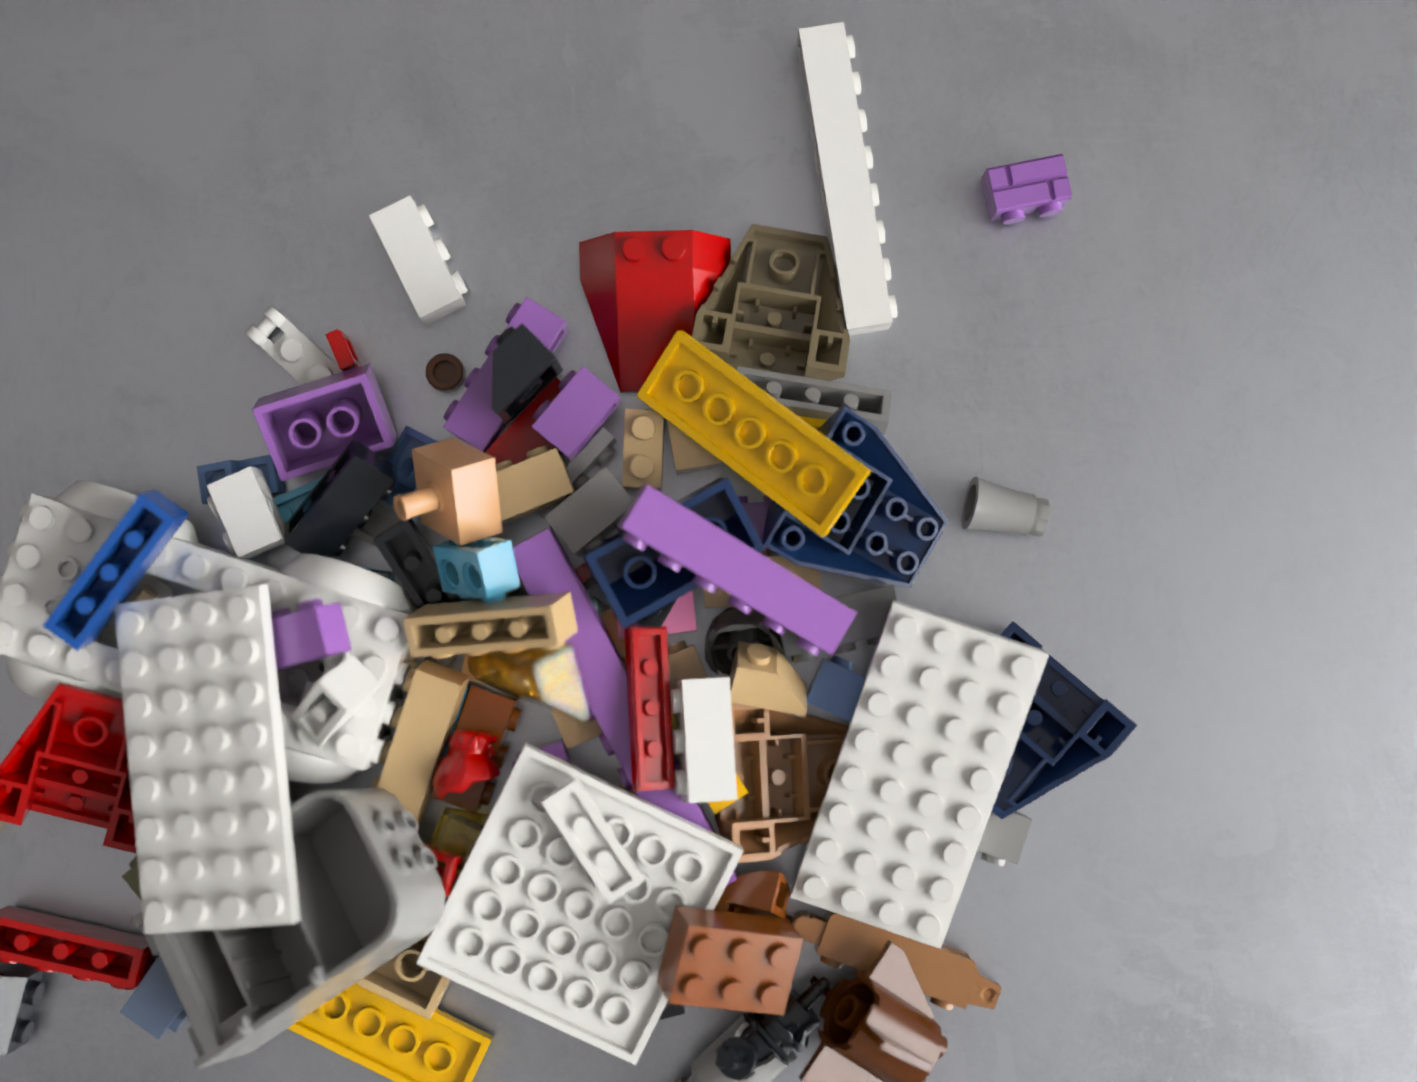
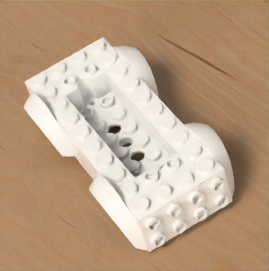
[0,481,418,783]

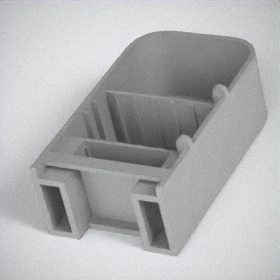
[131,788,445,1069]

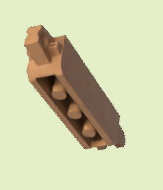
[791,910,1002,1010]

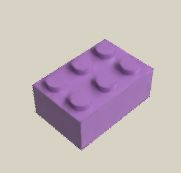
[252,363,397,482]

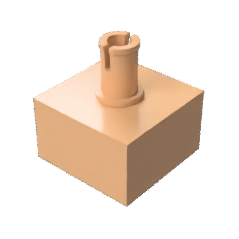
[393,437,502,546]

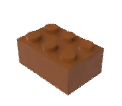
[657,905,803,1015]

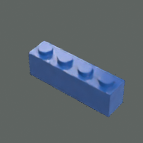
[43,489,189,651]

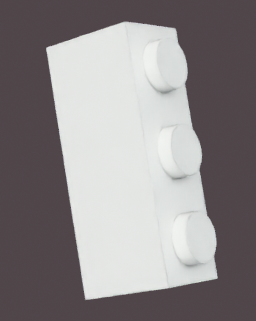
[369,195,468,326]
[670,677,737,803]

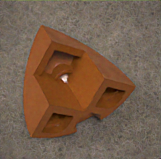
[714,871,792,923]

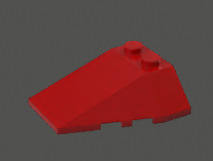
[579,230,731,393]
[0,682,137,854]

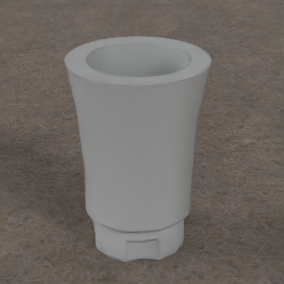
[962,476,1051,537]

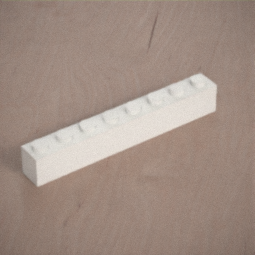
[797,22,897,336]

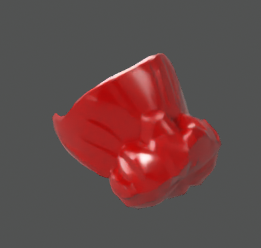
[433,729,501,800]

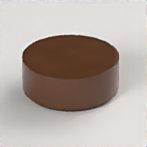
[426,353,466,393]

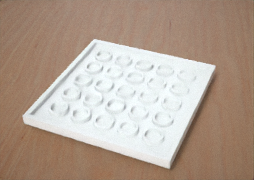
[416,743,744,1065]

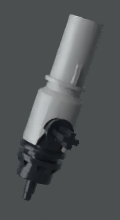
[678,977,831,1082]

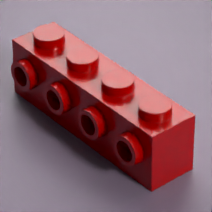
[0,905,156,990]

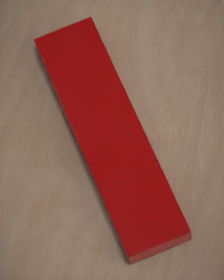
[624,626,675,791]

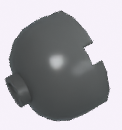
[704,606,782,677]

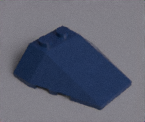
[992,621,1138,820]

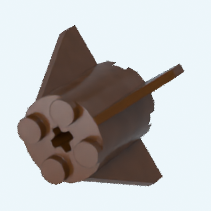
[799,940,948,1082]

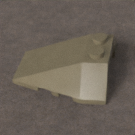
[692,224,850,381]

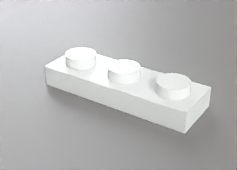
[541,777,644,904]

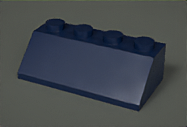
[580,478,765,628]

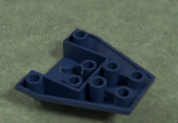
[762,406,949,588]

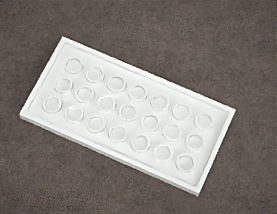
[114,585,301,934]
[790,600,1049,949]

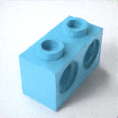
[432,537,521,603]

